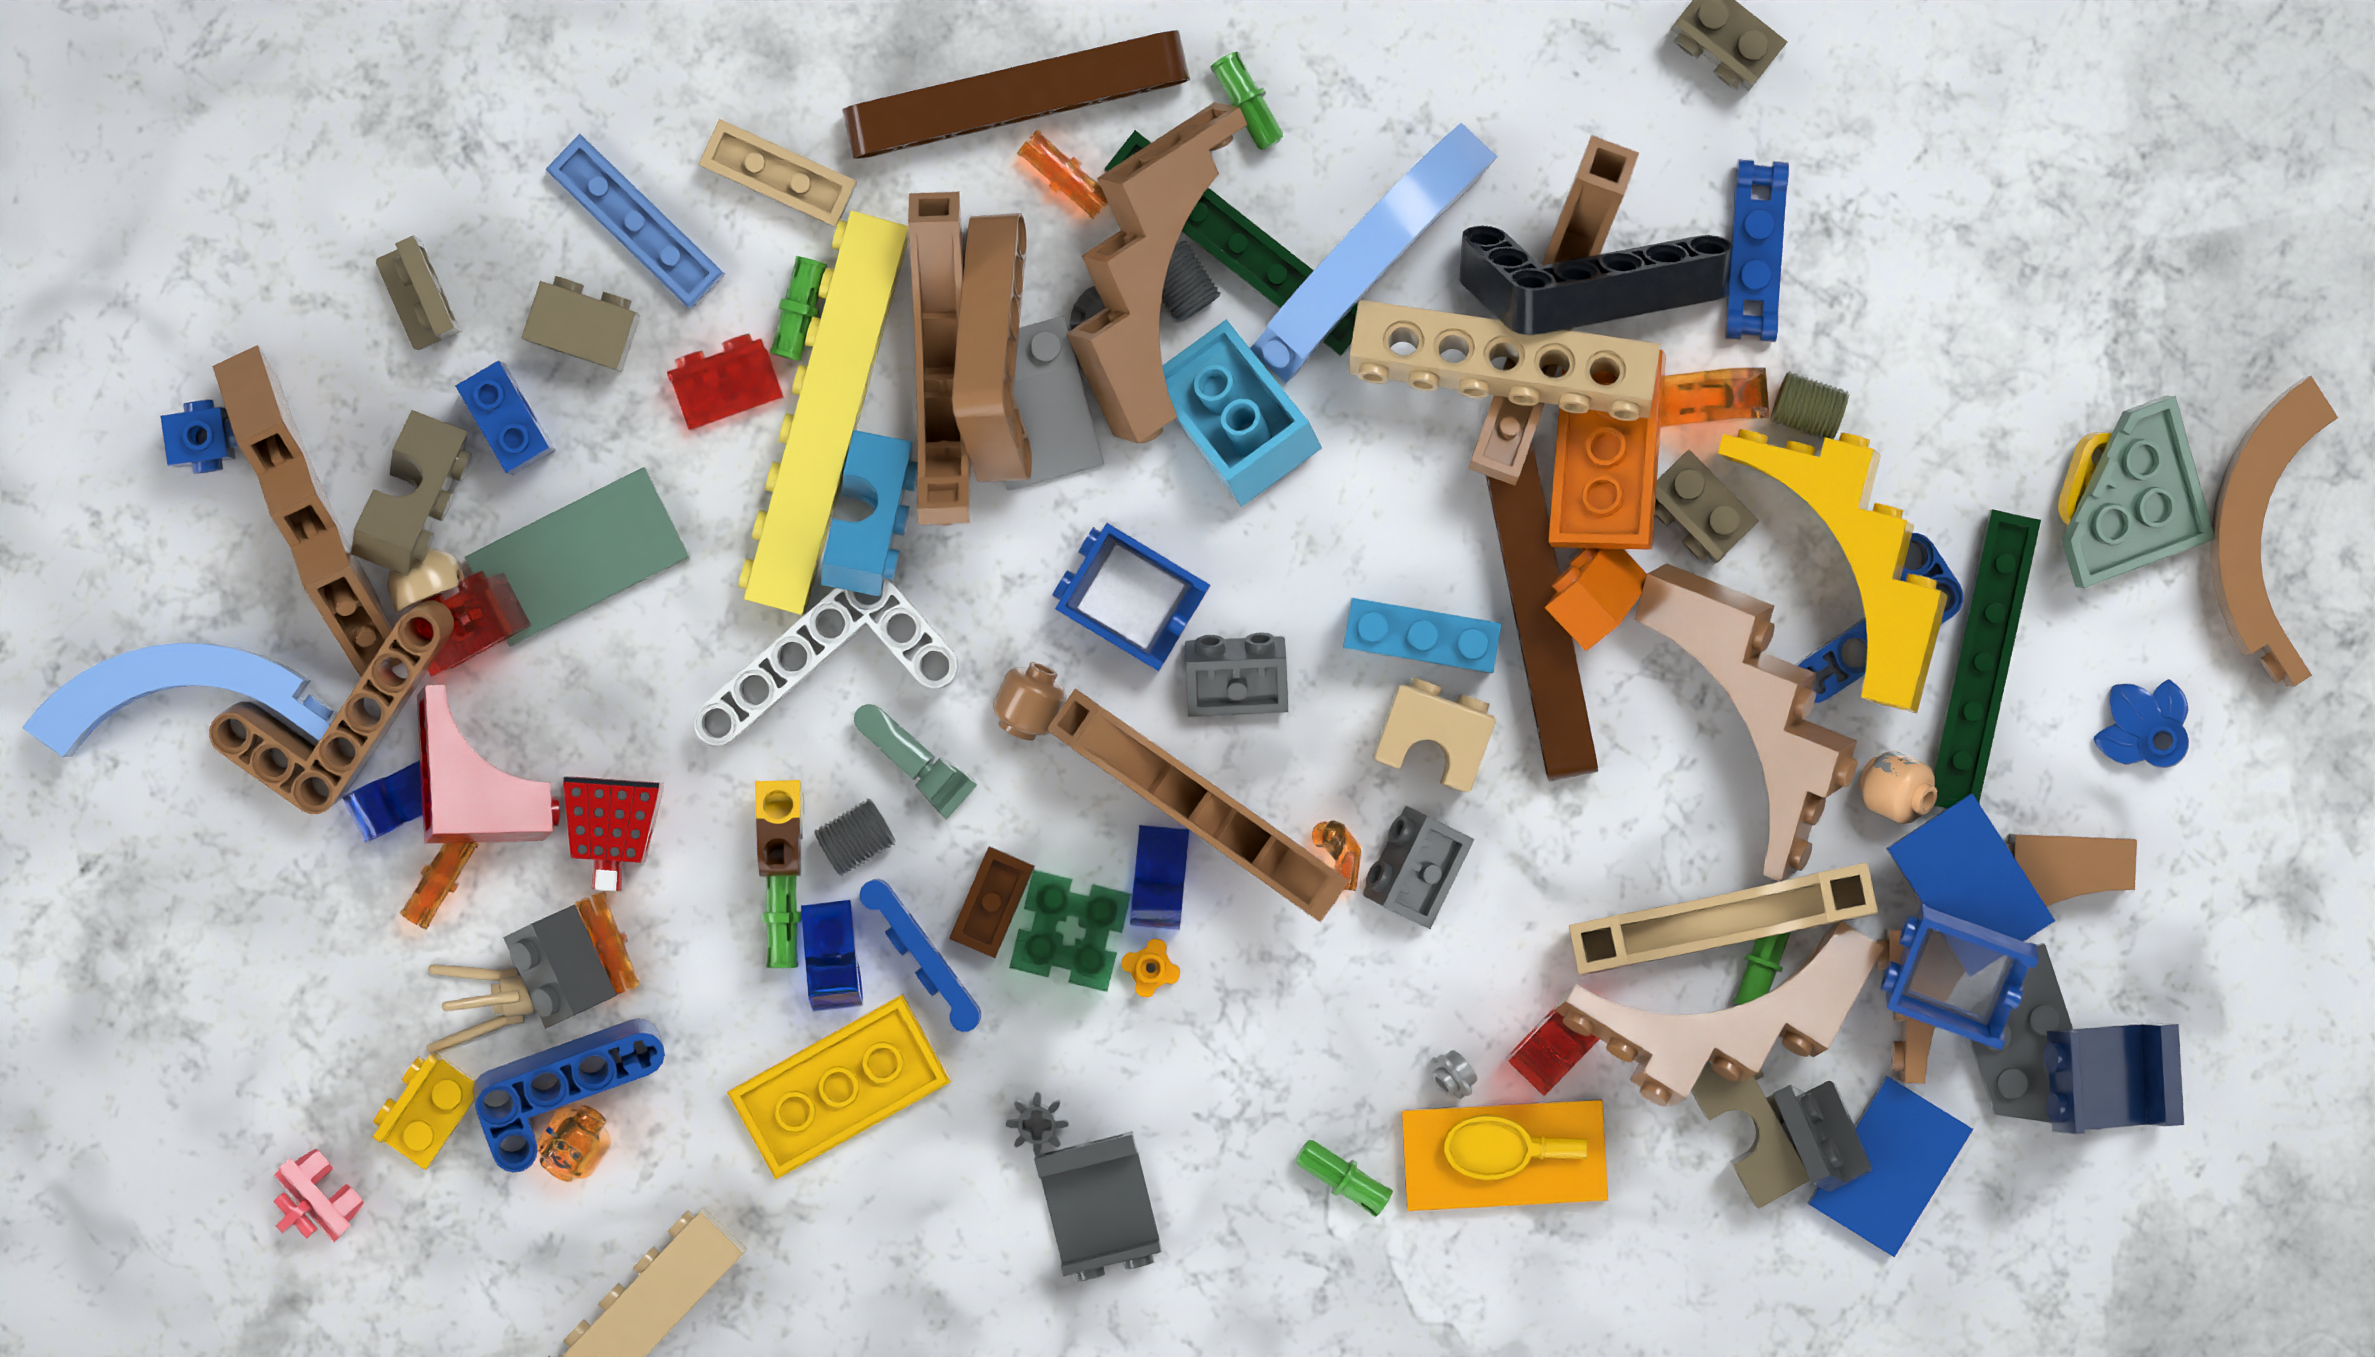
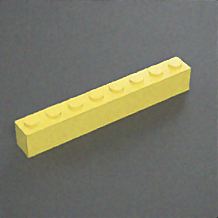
[738,210,909,616]

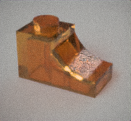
[1661,367,1770,427]

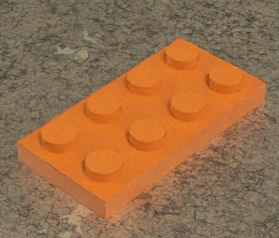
[1549,350,1666,550]

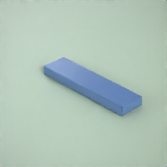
[545,134,725,310]

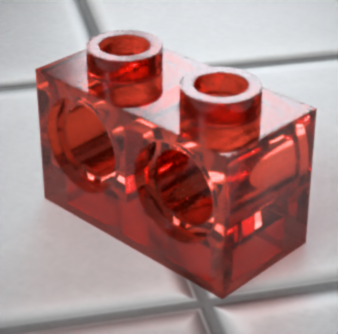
[1505,1008,1600,1096]

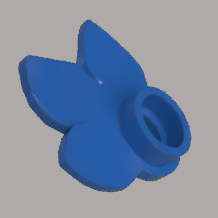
[2094,679,2189,768]

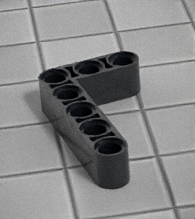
[1459,225,1733,335]

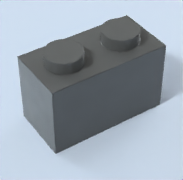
[503,904,617,1029]

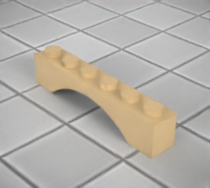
[1569,863,1879,976]

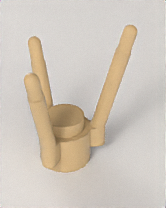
[427,964,536,1053]

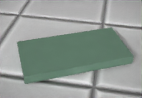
[465,467,690,647]

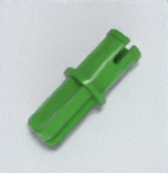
[1210,51,1283,150]
[1733,932,1791,1005]
[1296,1140,1393,1217]

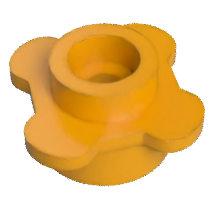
[1121,938,1180,998]

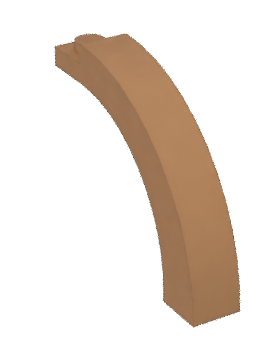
[2211,376,2338,687]

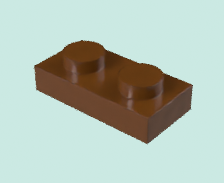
[949,846,1035,958]

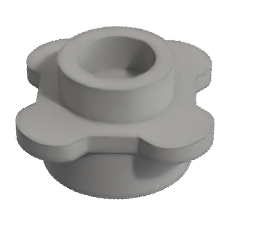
[1429,1050,1478,1099]

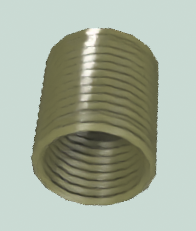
[1770,371,1849,439]

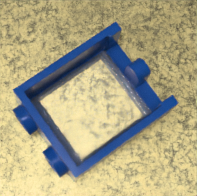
[1052,523,1211,671]
[1880,903,2039,1050]

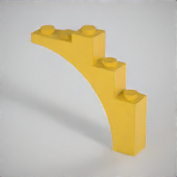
[1718,429,1948,713]

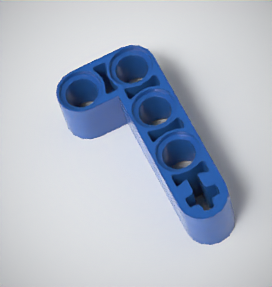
[1795,533,1964,703]
[473,1018,665,1173]

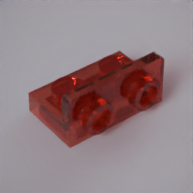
[667,334,785,431]

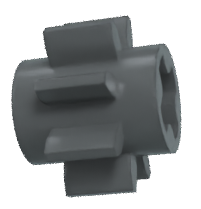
[1006,1092,1069,1156]

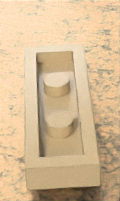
[698,119,857,228]

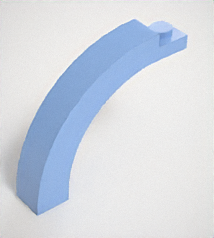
[1250,123,1498,383]
[22,643,334,757]

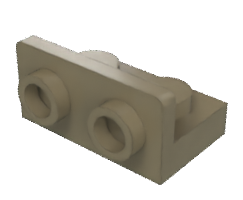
[1670,0,1788,91]
[376,235,462,350]
[1654,449,1759,563]

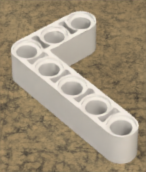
[694,579,959,746]

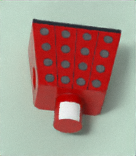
[563,776,664,891]

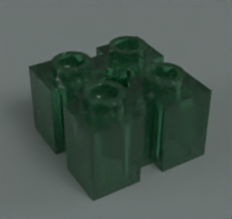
[1009,868,1132,992]

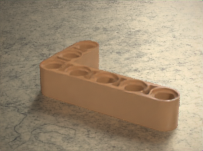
[952,213,1032,483]
[209,600,454,814]

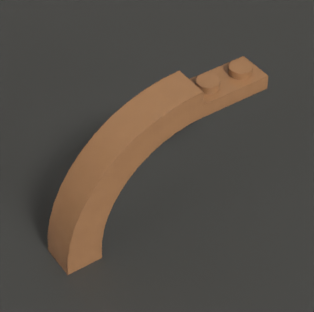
[1468,135,1639,486]

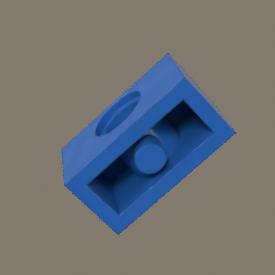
[455,360,556,475]

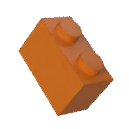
[1545,548,1647,651]

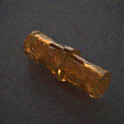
[1017,129,1108,220]
[400,842,479,930]
[575,891,641,994]

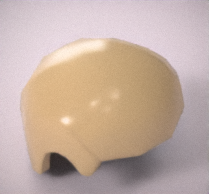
[387,548,465,612]

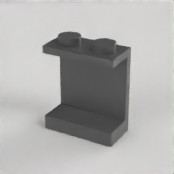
[1034,1131,1162,1282]

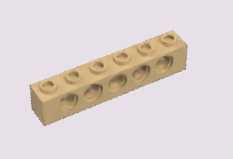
[1349,299,1661,421]

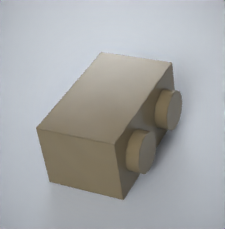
[521,276,641,372]

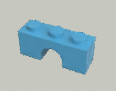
[821,430,918,597]
[1343,598,1502,673]

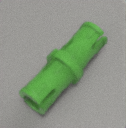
[769,256,827,361]
[762,876,802,968]

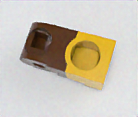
[755,780,804,877]

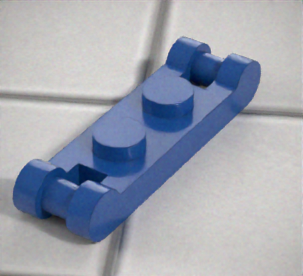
[1725,159,1789,342]
[860,879,981,1032]

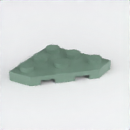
[2062,395,2214,588]

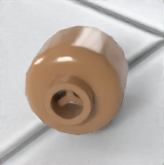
[993,662,1067,741]

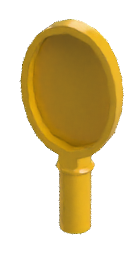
[1444,1115,1587,1180]

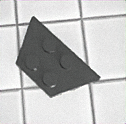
[1968,943,2103,1130]

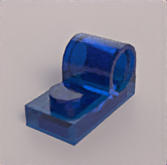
[342,760,423,843]
[1130,825,1189,930]
[801,900,863,1012]

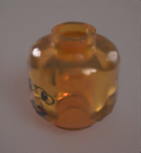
[537,1105,612,1182]

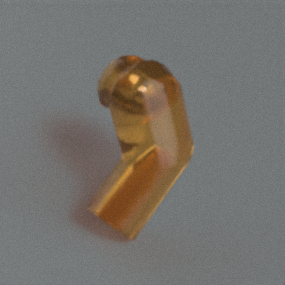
[1312,820,1362,891]

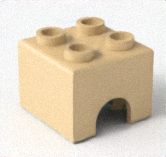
[1373,677,1496,792]

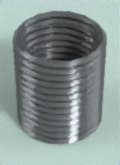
[1162,241,1221,323]
[814,798,896,876]

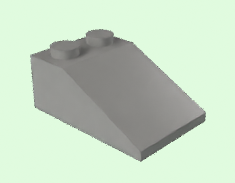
[1005,316,1104,490]

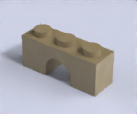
[351,410,472,576]
[1691,1060,1810,1209]

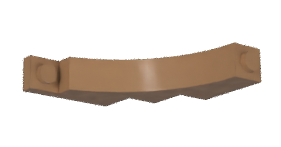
[1066,102,1248,443]
[212,345,403,677]

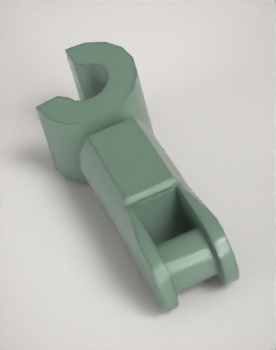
[854,704,977,820]

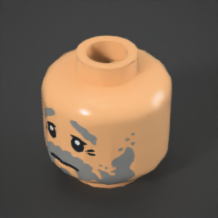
[1859,751,1937,824]

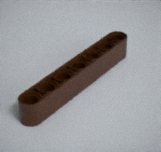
[842,30,1191,159]
[1486,442,1598,782]

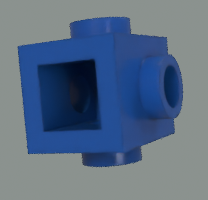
[160,400,239,474]

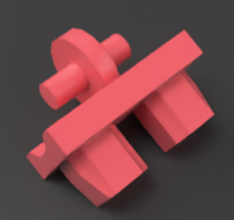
[273,1149,364,1242]

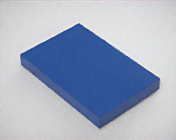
[1886,793,2056,976]
[1807,1075,1973,1258]

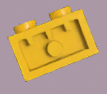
[372,1052,476,1170]

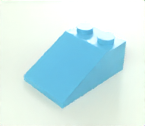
[1162,319,1322,507]

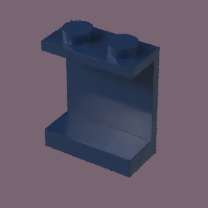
[2044,1023,2184,1134]

